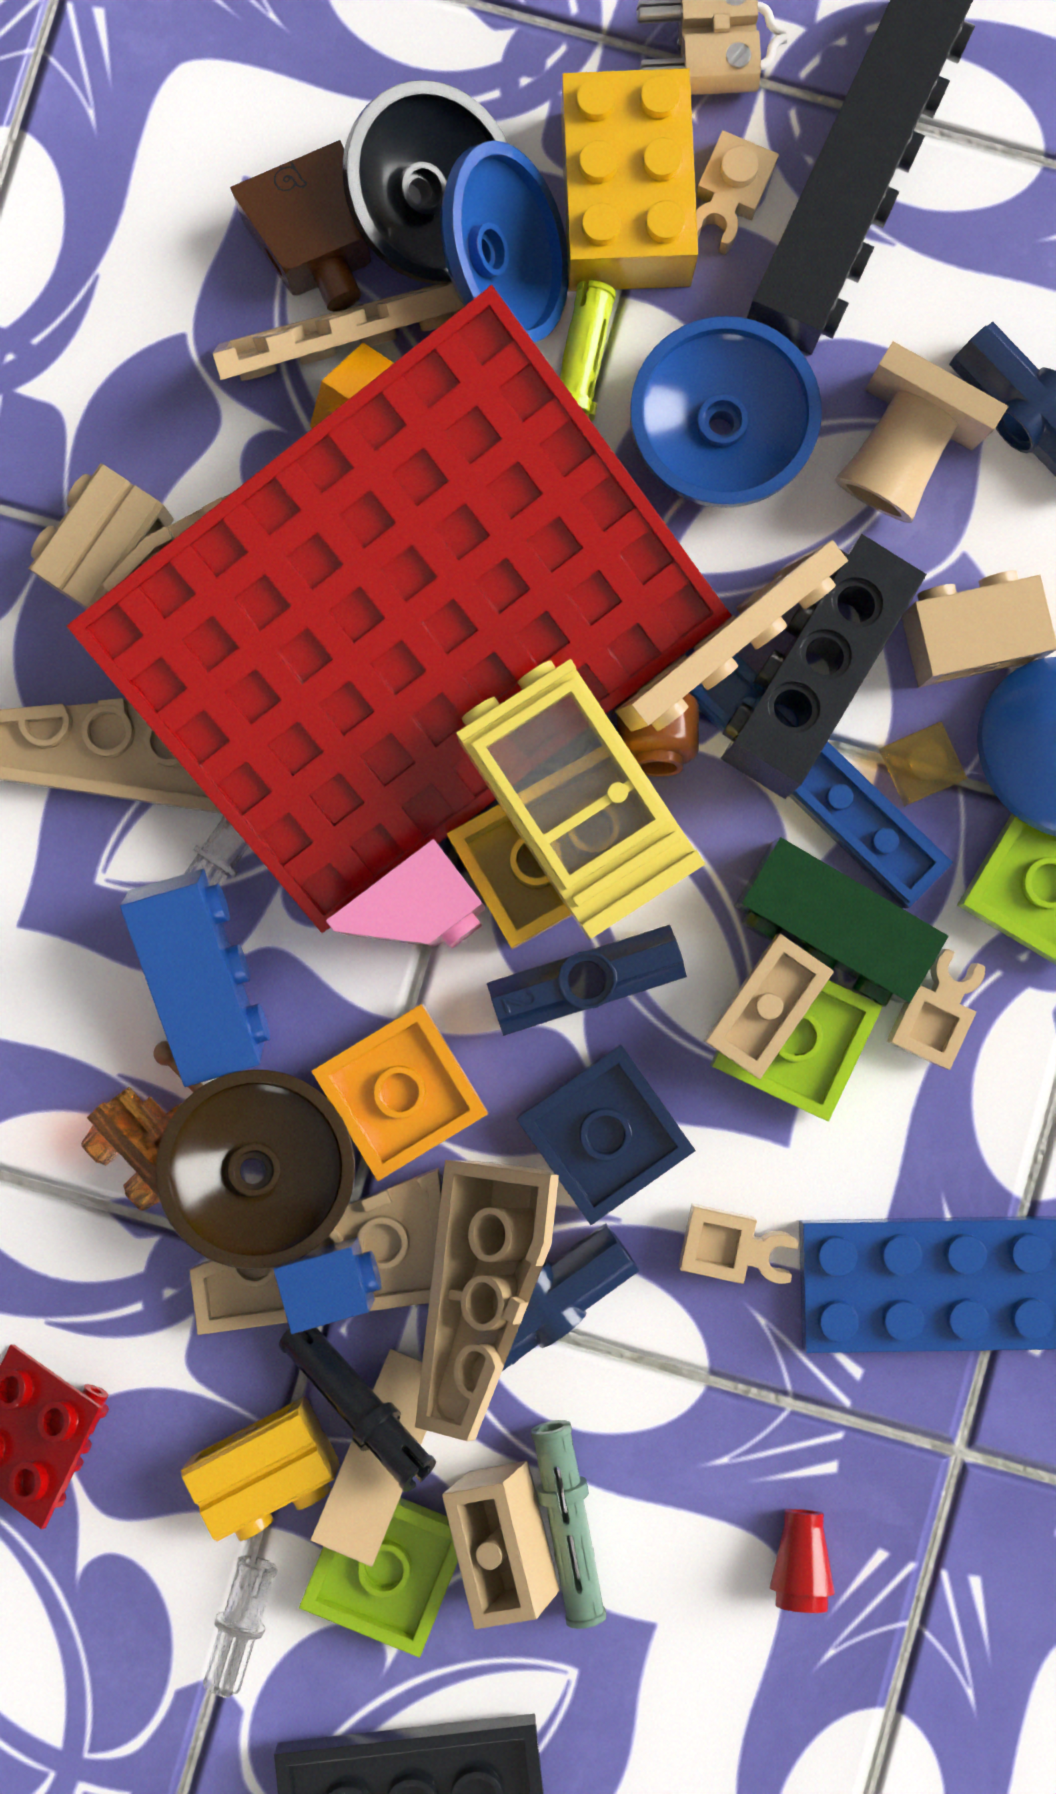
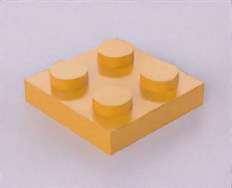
[312,1004,488,1181]

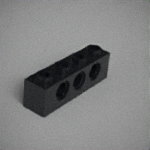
[720,534,927,799]

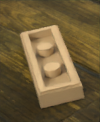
[310,1349,427,1567]

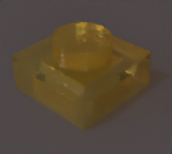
[879,721,967,807]

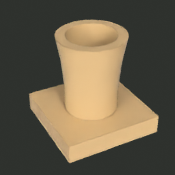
[835,341,1008,523]

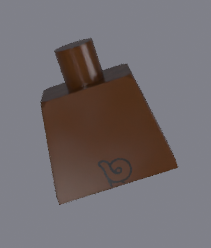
[230,140,371,312]

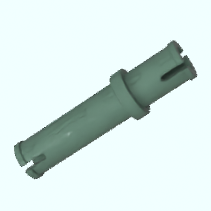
[531,1420,606,1629]

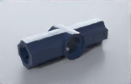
[949,321,1056,477]
[487,924,687,1036]
[502,1223,639,1371]

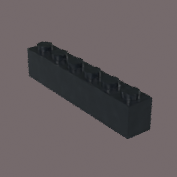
[747,0,976,355]

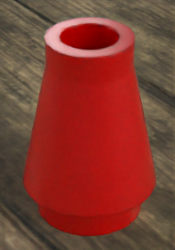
[769,1509,835,1613]

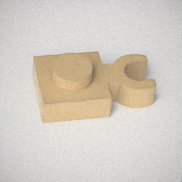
[696,130,779,255]
[886,949,985,1070]
[678,1203,799,1284]

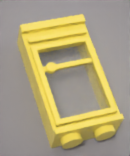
[456,659,705,940]

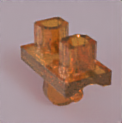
[81,1087,182,1211]

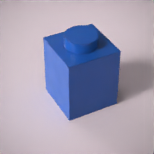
[273,1237,382,1334]

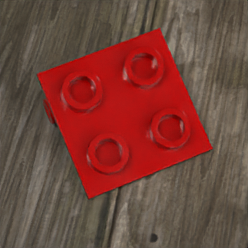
[0,1344,109,1529]

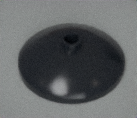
[342,80,509,284]

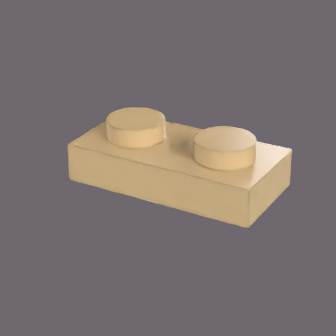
[703,934,834,1079]

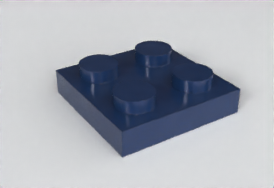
[516,1044,696,1225]

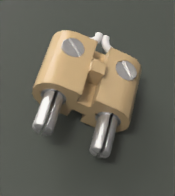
[636,0,788,95]

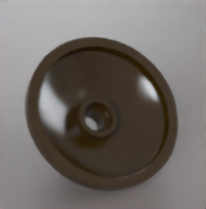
[155,1070,355,1269]

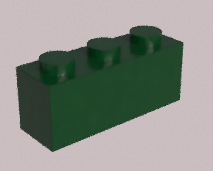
[734,837,949,1007]

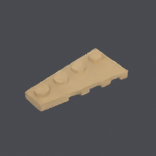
[212,282,464,381]
[615,539,848,732]
[0,698,222,814]
[190,1168,442,1335]

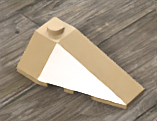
[415,1160,559,1442]

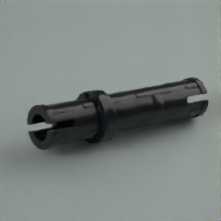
[279,1327,436,1492]

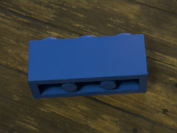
[120,868,270,1087]

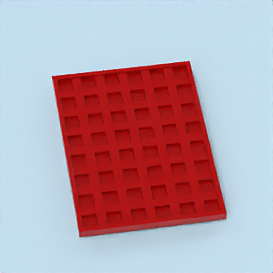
[66,285,732,933]

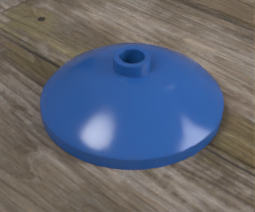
[440,141,568,342]
[630,316,822,508]
[977,657,1056,837]

